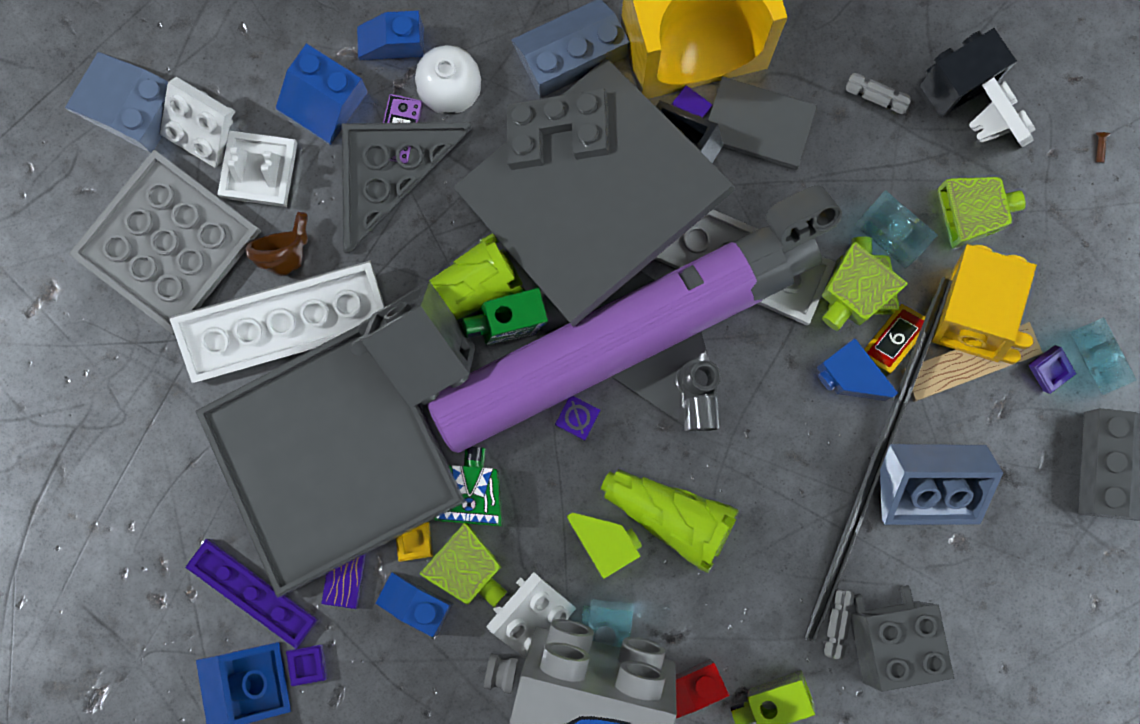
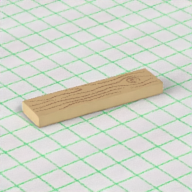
[901,322,1043,402]

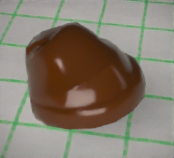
[245,212,308,276]

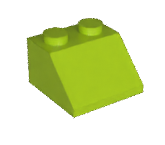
[566,512,642,579]

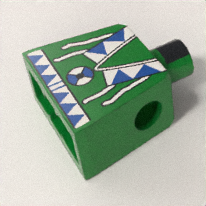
[462,288,548,345]
[434,446,503,527]

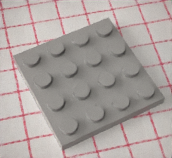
[69,150,261,335]

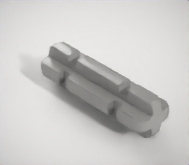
[846,73,911,114]
[824,589,855,660]

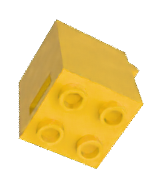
[931,244,1037,364]

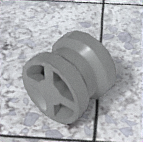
[483,653,518,694]

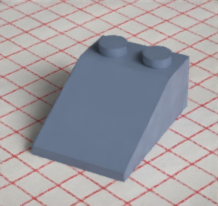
[65,52,168,153]

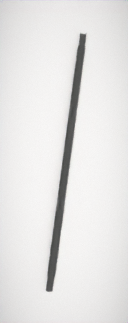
[805,277,953,642]

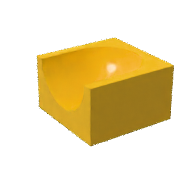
[621,0,788,99]

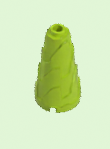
[429,233,526,320]
[601,469,740,573]

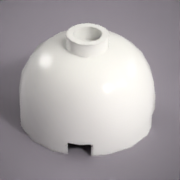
[415,45,481,114]

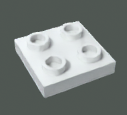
[160,77,235,168]
[969,77,1036,148]
[217,131,298,207]
[486,572,577,658]

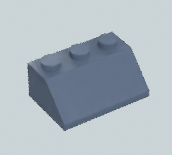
[511,0,630,98]
[880,444,1003,525]

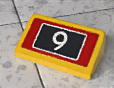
[864,304,925,377]

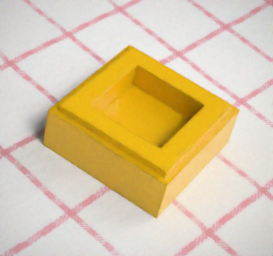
[395,522,434,562]

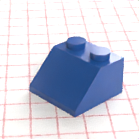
[275,43,368,145]
[196,642,291,724]

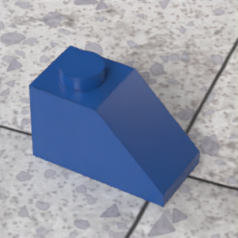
[357,10,424,60]
[817,339,898,401]
[375,572,454,637]

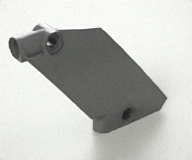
[537,271,721,432]

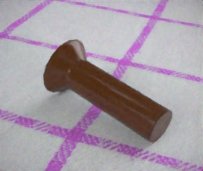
[1095,132,1111,163]

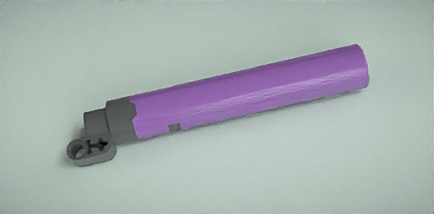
[427,185,842,453]

